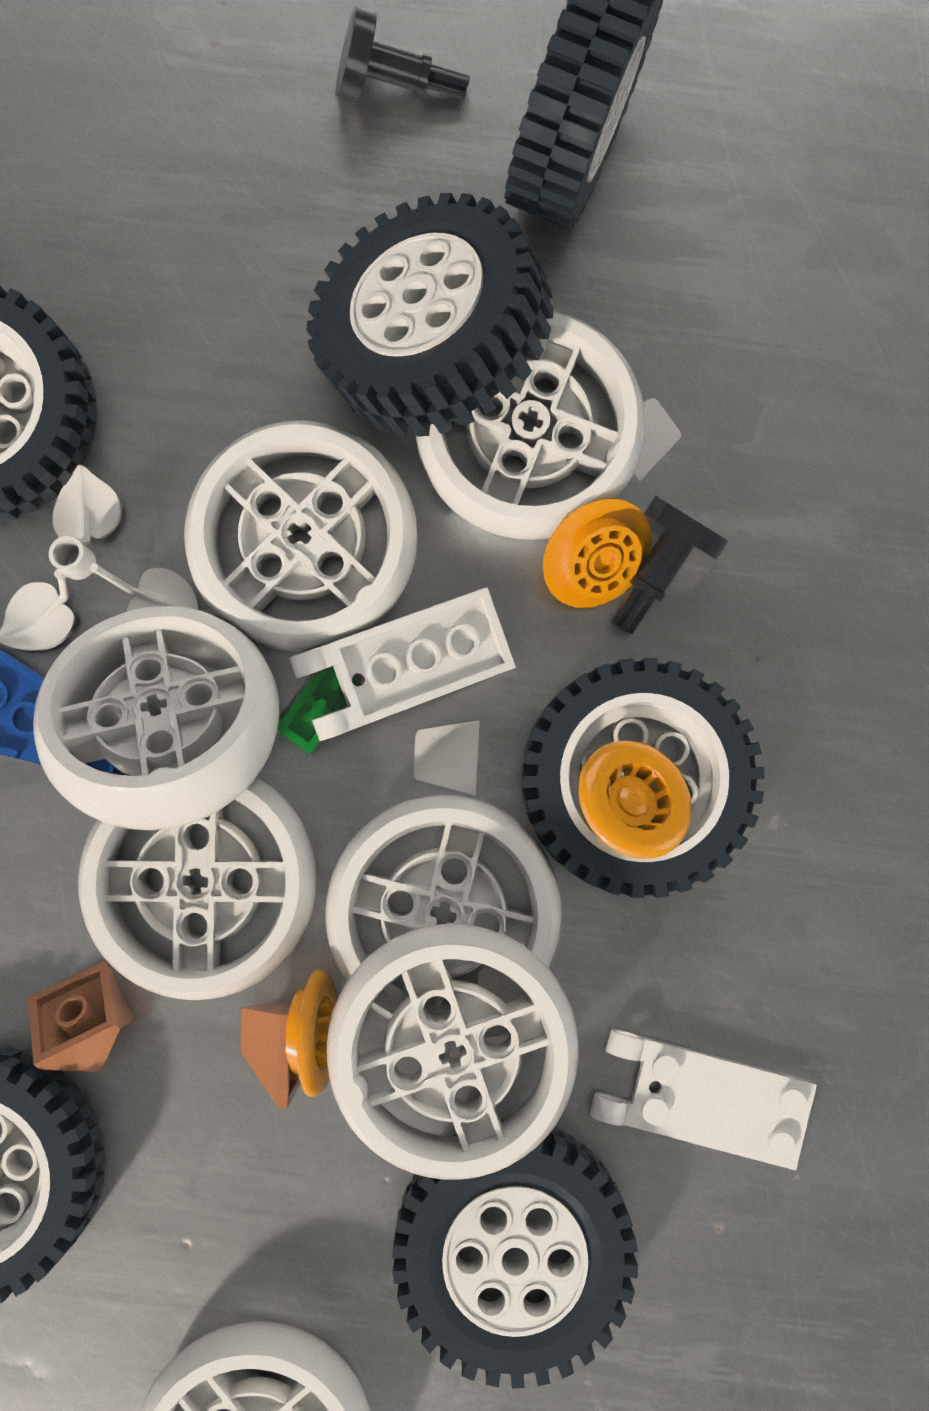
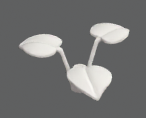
[0,465,199,652]

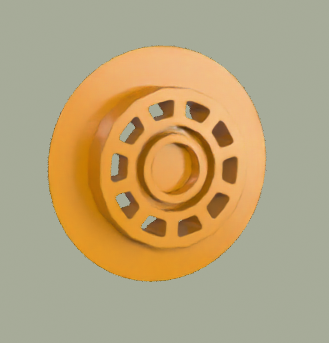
[543,498,652,608]
[578,741,692,859]
[286,969,338,1098]

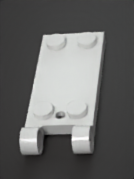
[289,587,516,741]
[589,1029,817,1171]

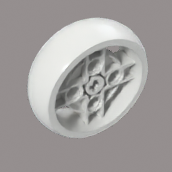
[415,311,645,540]
[184,420,418,652]
[33,606,279,830]
[78,777,317,1000]
[325,795,562,1020]
[327,924,579,1180]
[140,1321,371,1411]

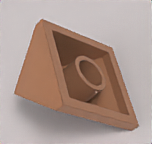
[28,960,135,1072]
[240,1001,298,1108]

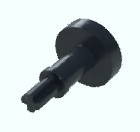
[335,6,470,102]
[611,495,729,634]

